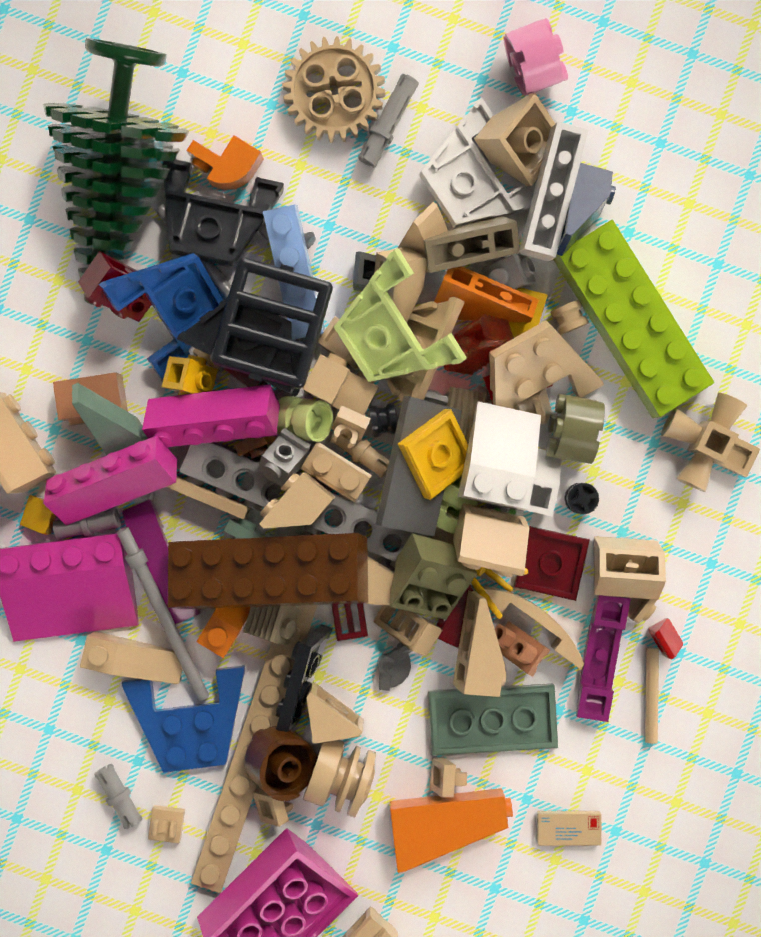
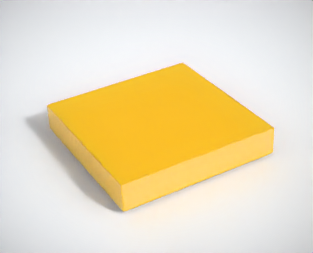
[398,409,468,500]

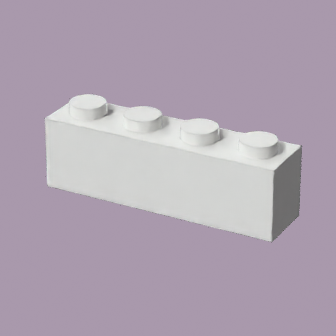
[518,121,589,262]

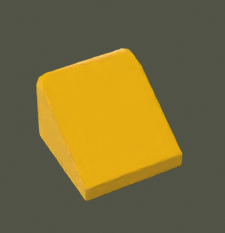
[20,495,56,535]

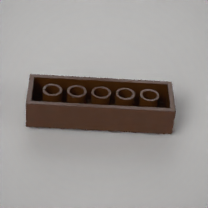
[168,533,368,609]

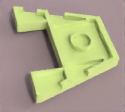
[334,248,467,382]

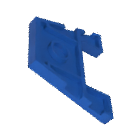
[99,253,223,382]
[122,665,246,773]

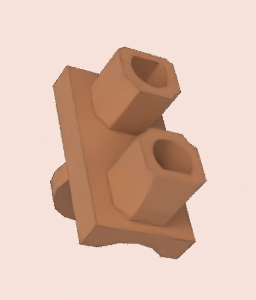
[495,621,550,677]

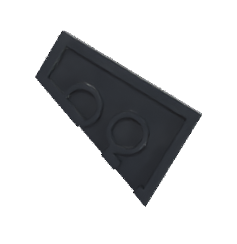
[276,624,333,732]

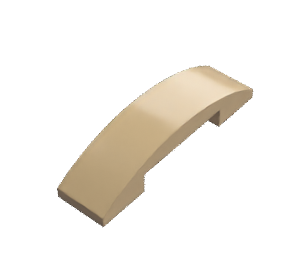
[475,586,584,669]

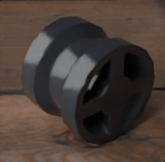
[369,403,397,438]
[564,483,599,515]

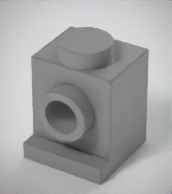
[258,428,311,486]

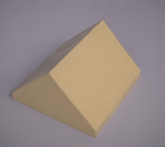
[306,682,364,744]

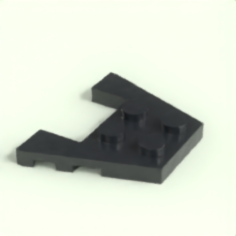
[162,159,284,267]

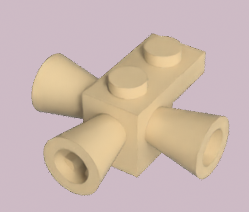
[661,392,760,492]

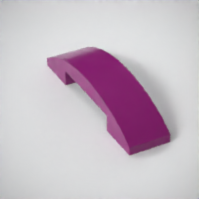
[122,499,201,625]
[576,595,631,722]

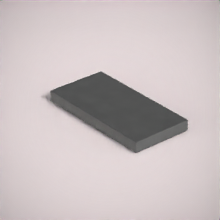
[375,396,462,536]

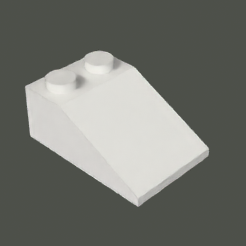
[458,401,541,511]

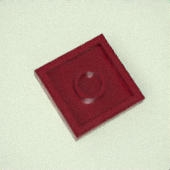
[514,526,590,601]

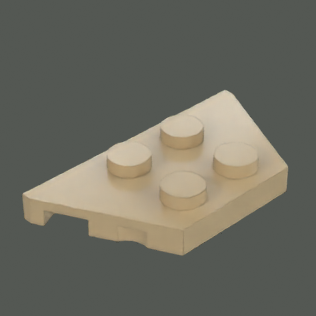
[386,297,464,401]

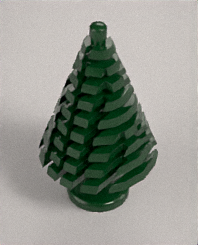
[43,38,189,305]

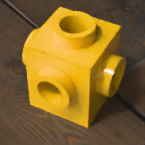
[161,355,218,395]

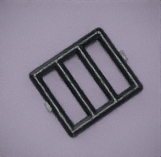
[210,258,333,389]

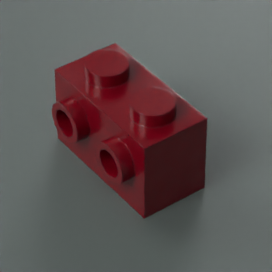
[78,251,152,322]

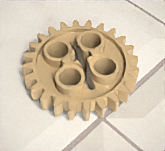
[282,36,385,143]

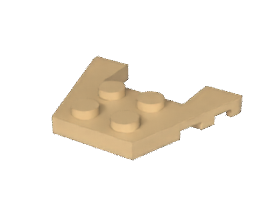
[489,321,604,409]

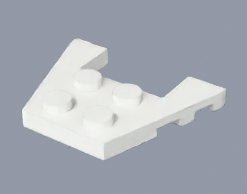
[419,98,537,228]

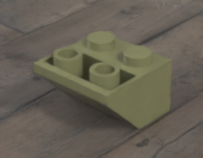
[389,533,477,620]

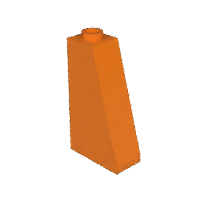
[390,788,513,873]

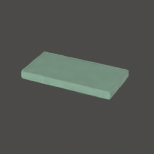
[428,683,558,756]

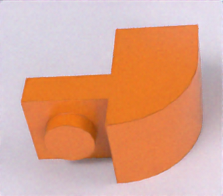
[186,135,264,190]

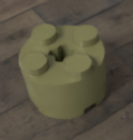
[546,394,605,464]

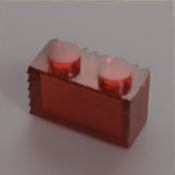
[443,314,514,375]

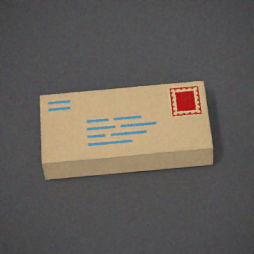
[537,811,602,846]

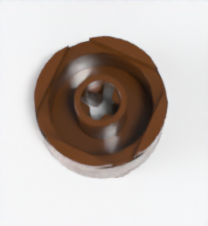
[245,726,318,801]

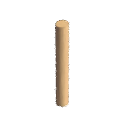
[645,647,659,744]

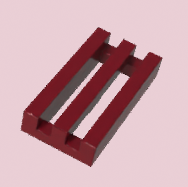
[331,603,368,641]

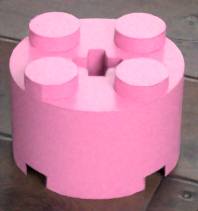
[503,18,568,96]

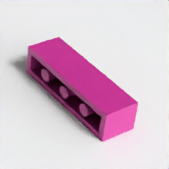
[142,384,280,448]
[43,435,177,525]

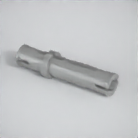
[358,73,419,168]

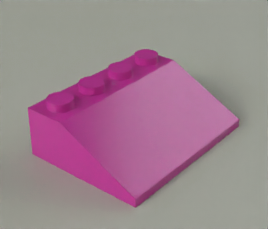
[0,533,139,642]
[197,828,358,937]

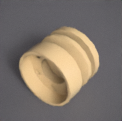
[303,740,376,818]

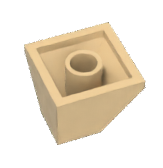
[474,93,555,186]

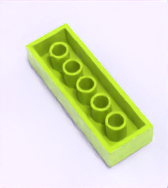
[553,219,715,418]

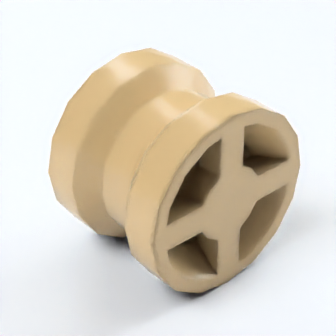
[550,300,589,335]

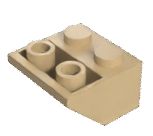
[259,472,335,529]
[453,503,529,577]
[594,536,666,600]

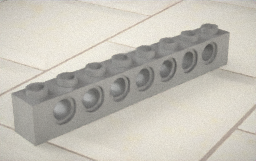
[179,442,430,568]

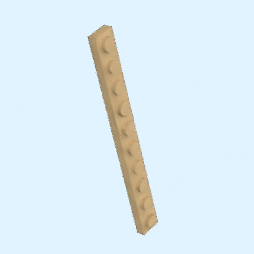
[191,605,318,893]

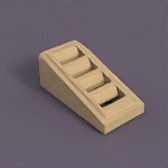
[373,605,441,656]

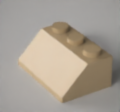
[0,392,56,494]

